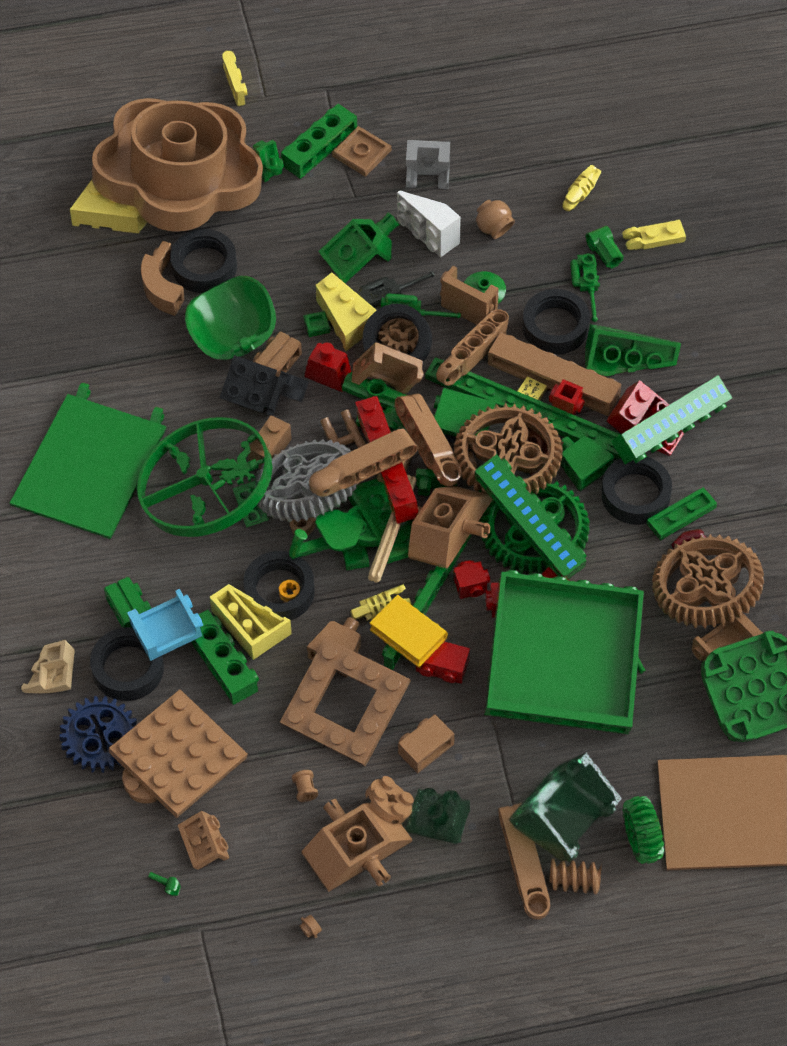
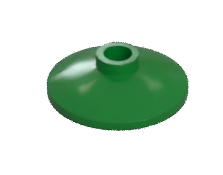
[464,271,506,304]

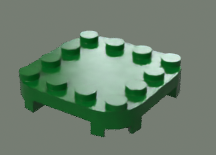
[701,631,787,742]

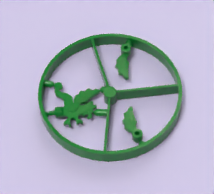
[137,417,272,537]

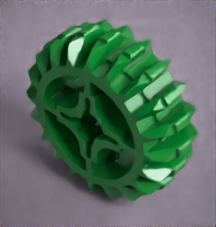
[622,796,664,864]

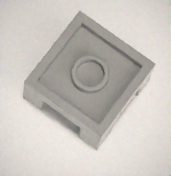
[406,140,450,189]

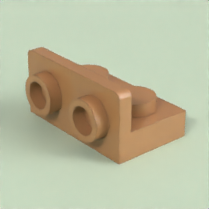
[178,811,229,870]

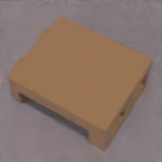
[440,266,499,325]
[352,342,423,394]
[692,613,763,661]

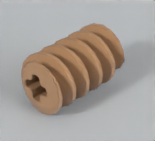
[550,858,602,895]

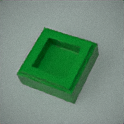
[303,311,330,337]
[342,544,369,571]

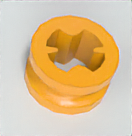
[279,580,300,603]

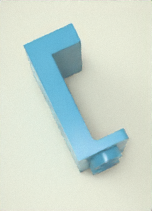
[127,589,203,661]

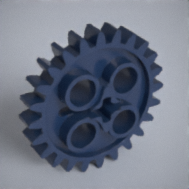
[59,696,137,773]

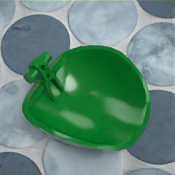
[185,276,276,360]

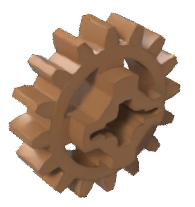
[378,318,418,354]

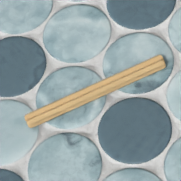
[368,475,416,583]

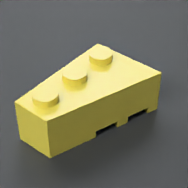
[316,273,377,351]
[210,584,292,660]

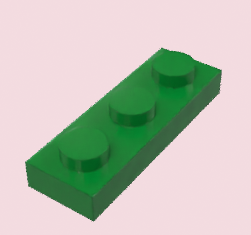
[647,487,717,541]

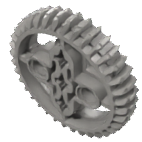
[254,439,359,522]

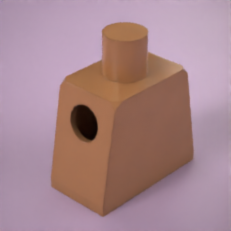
[307,617,361,677]

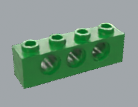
[281,103,357,179]
[191,610,259,705]

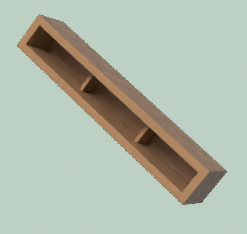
[488,332,621,416]

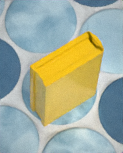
[370,595,448,668]

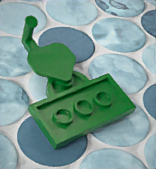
[289,479,414,564]

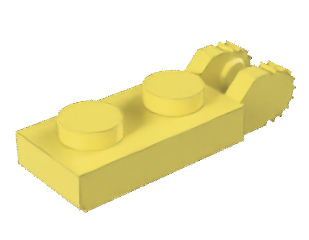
[222,51,248,106]
[622,220,686,250]

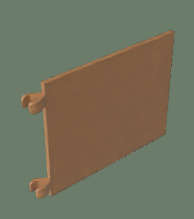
[657,755,787,870]

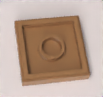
[332,126,392,177]

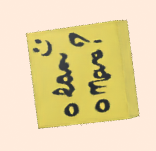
[518,376,547,401]

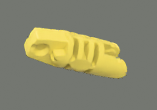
[562,165,601,212]
[350,584,412,621]

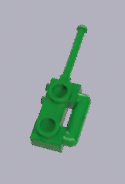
[570,254,600,322]
[381,293,461,319]

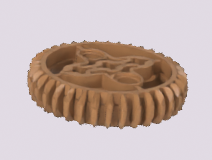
[454,403,562,495]
[652,534,764,629]

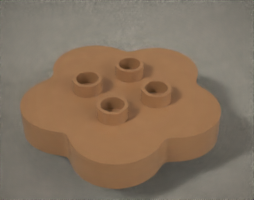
[92,98,263,232]

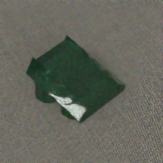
[406,788,471,844]

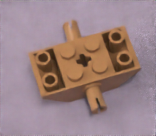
[408,486,493,569]
[302,799,412,892]

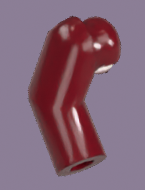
[671,529,707,549]

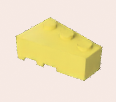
[70,180,147,233]

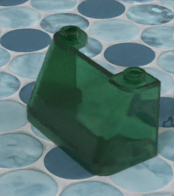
[509,753,622,862]

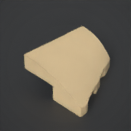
[21,640,75,693]

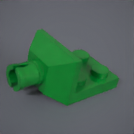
[318,212,400,283]

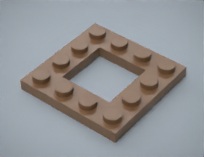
[280,637,411,767]

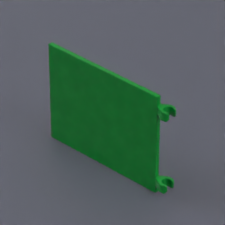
[10,383,167,539]

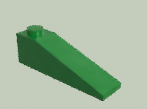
[585,324,681,376]

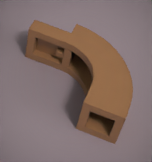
[141,241,185,316]

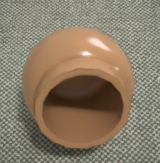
[476,200,515,239]

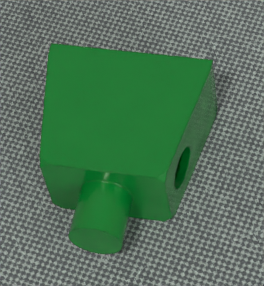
[560,436,614,492]

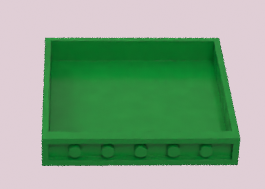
[484,570,644,734]

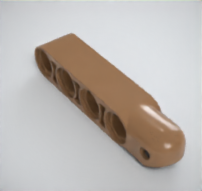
[436,309,509,386]
[395,393,462,487]
[309,429,418,497]
[498,803,550,920]

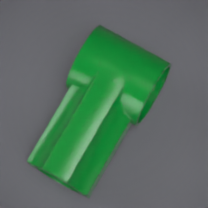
[585,226,624,269]

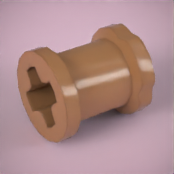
[292,770,318,802]

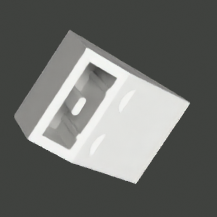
[397,191,460,257]

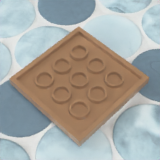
[109,690,248,818]

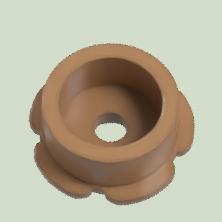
[299,915,322,938]

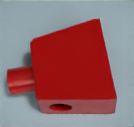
[304,343,352,392]

